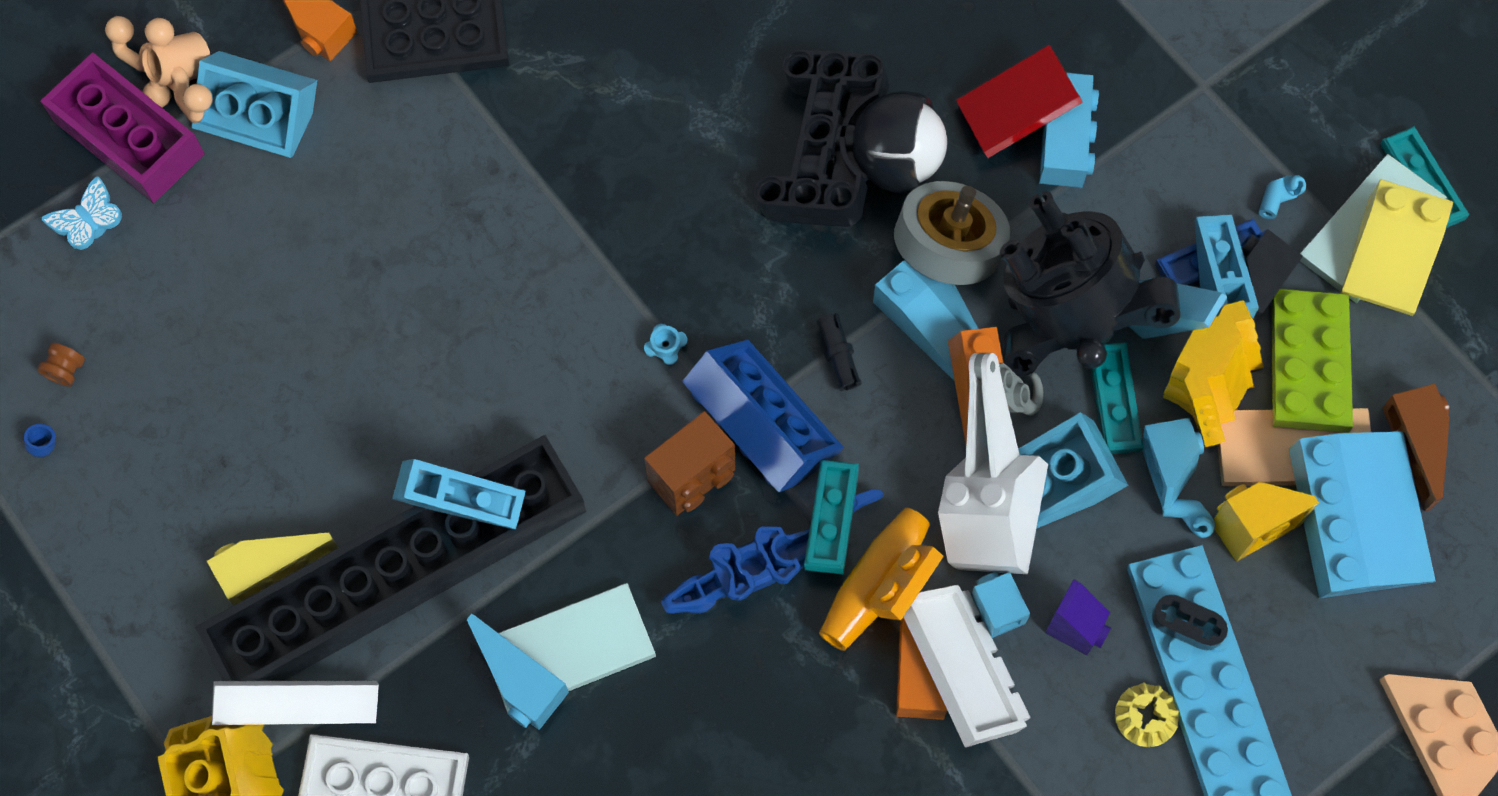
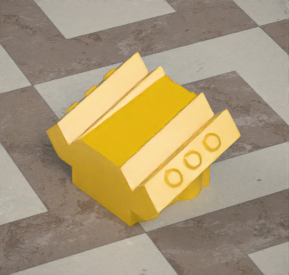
[1163,300,1264,447]
[157,716,284,796]

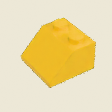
[1214,482,1319,562]

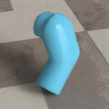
[1258,175,1306,219]
[1162,499,1215,538]

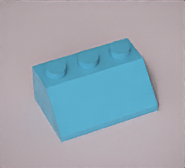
[192,51,317,158]

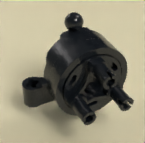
[1000,191,1181,376]

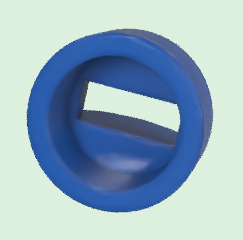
[24,424,56,458]

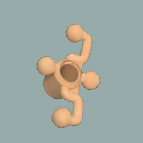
[105,16,213,123]

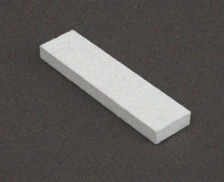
[211,681,379,725]

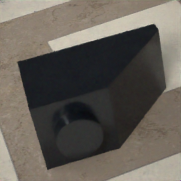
[1241,229,1303,318]

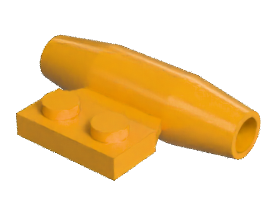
[819,508,944,651]

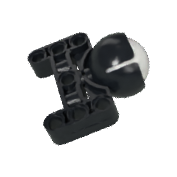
[754,50,947,227]

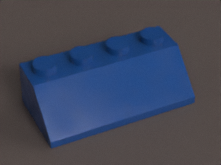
[682,340,844,492]

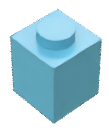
[971,572,1030,638]

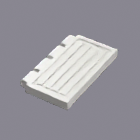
[903,585,1031,747]

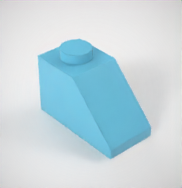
[1142,418,1204,509]

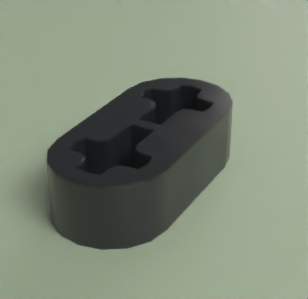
[1152,595,1228,651]

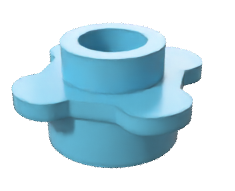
[644,324,687,365]

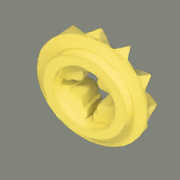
[1115,682,1179,747]

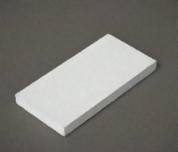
[298,734,469,796]

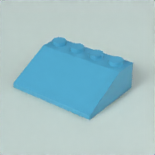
[1289,431,1436,599]

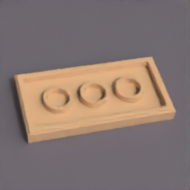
[1217,408,1371,486]

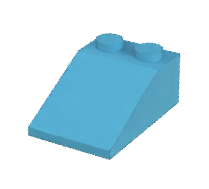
[1018,412,1128,529]

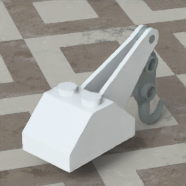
[938,353,1048,574]

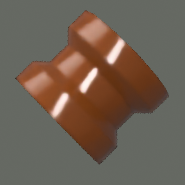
[37,343,85,387]

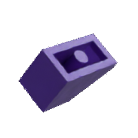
[1045,579,1111,655]

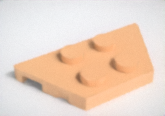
[1380,674,1498,796]

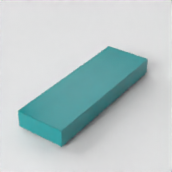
[1380,126,1469,228]
[1091,343,1144,454]
[804,460,859,574]

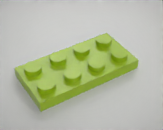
[1271,289,1353,433]

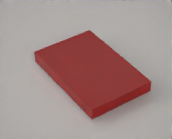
[956,45,1083,158]

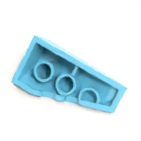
[873,260,978,381]

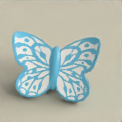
[42,177,122,250]

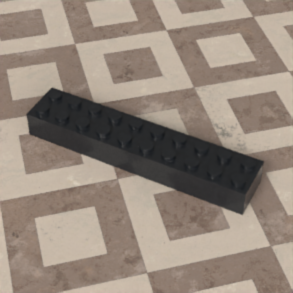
[195,435,586,681]

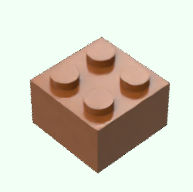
[644,411,735,516]

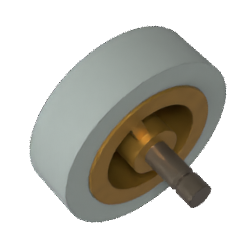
[894,181,1010,285]

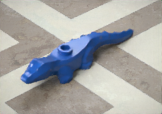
[661,489,883,614]

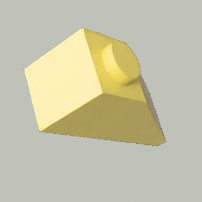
[207,532,338,606]

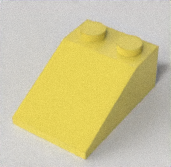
[1341,179,1453,316]

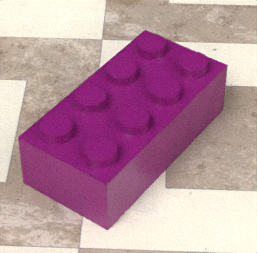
[40,52,205,204]

